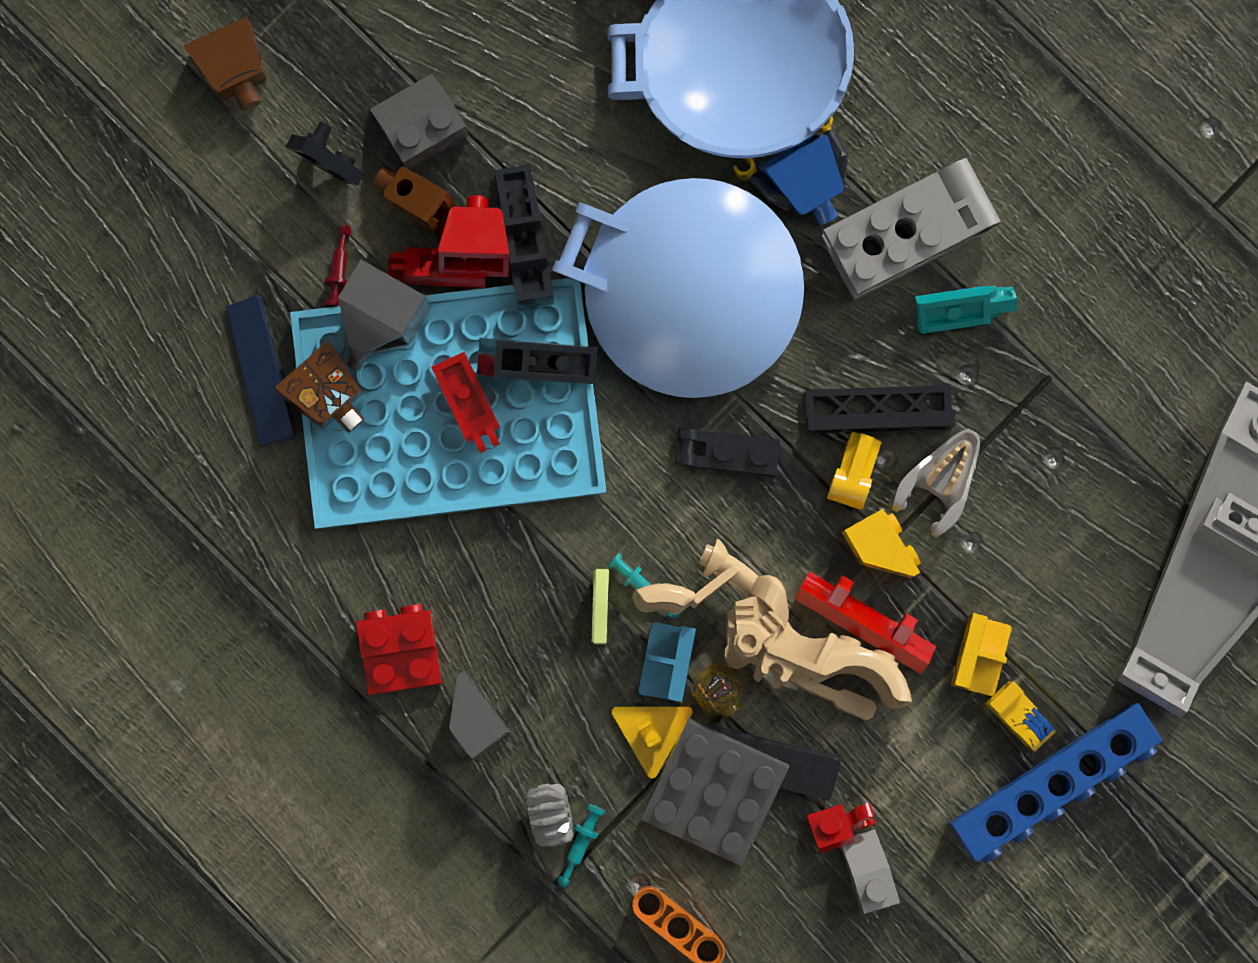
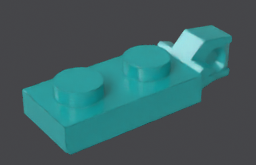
[915,286,1018,334]

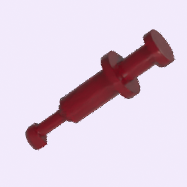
[324,225,351,308]

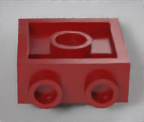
[356,604,442,695]

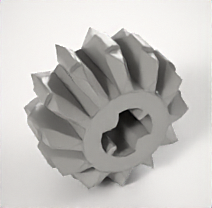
[526,783,574,847]

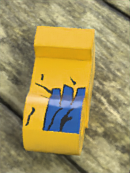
[984,681,1056,752]

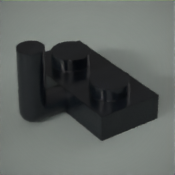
[285,121,364,186]

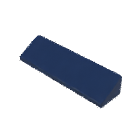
[226,295,297,447]

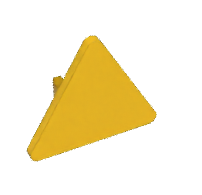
[612,707,693,778]

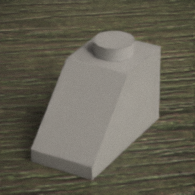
[841,829,900,914]

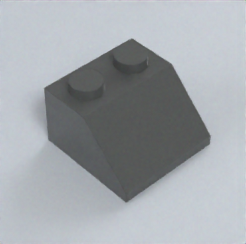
[370,74,469,170]
[449,672,511,759]

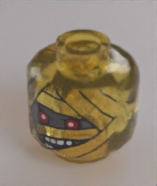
[690,662,745,719]

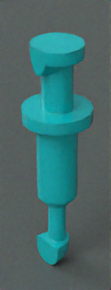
[607,553,679,618]
[557,804,605,887]

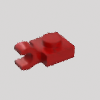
[807,803,876,854]

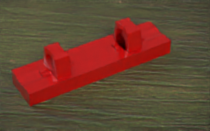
[794,571,936,674]

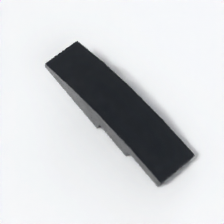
[495,164,554,310]

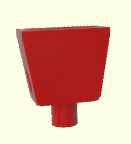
[438,195,509,277]

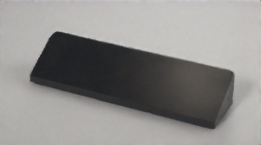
[698,722,841,800]

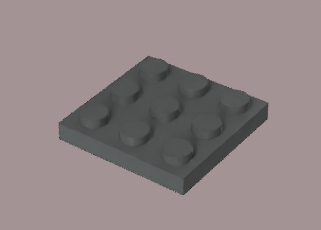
[641,718,789,866]

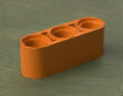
[632,886,725,963]

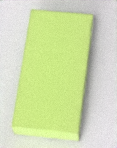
[592,569,609,645]

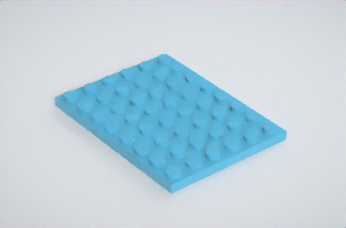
[290,278,607,530]

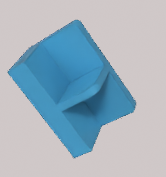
[639,622,696,702]

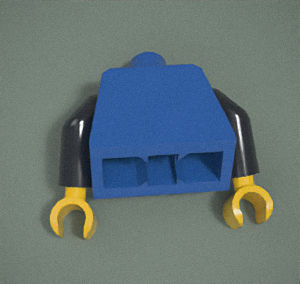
[734,116,848,225]

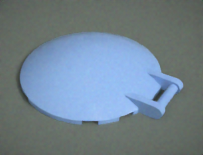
[608,0,854,158]
[552,178,804,398]

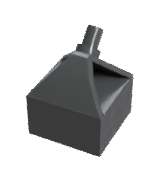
[338,260,431,370]

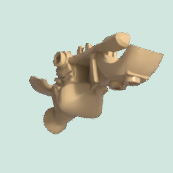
[632,538,912,721]

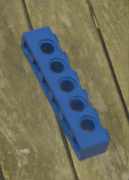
[948,703,1163,864]

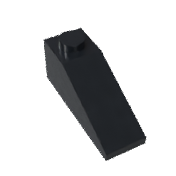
[477,337,598,384]

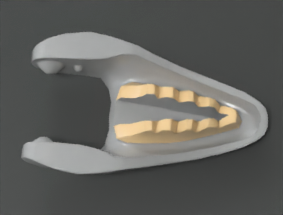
[892,429,980,538]

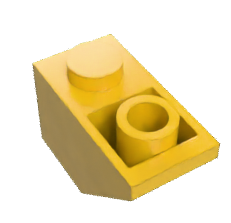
[842,509,921,578]

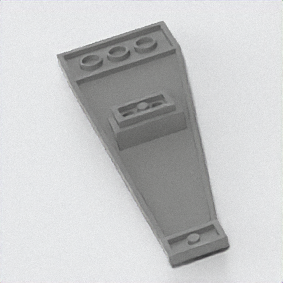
[1117,381,1258,718]

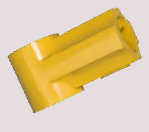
[827,432,882,510]

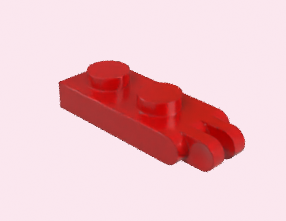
[387,247,486,288]
[431,352,500,454]

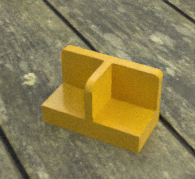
[951,613,1012,696]

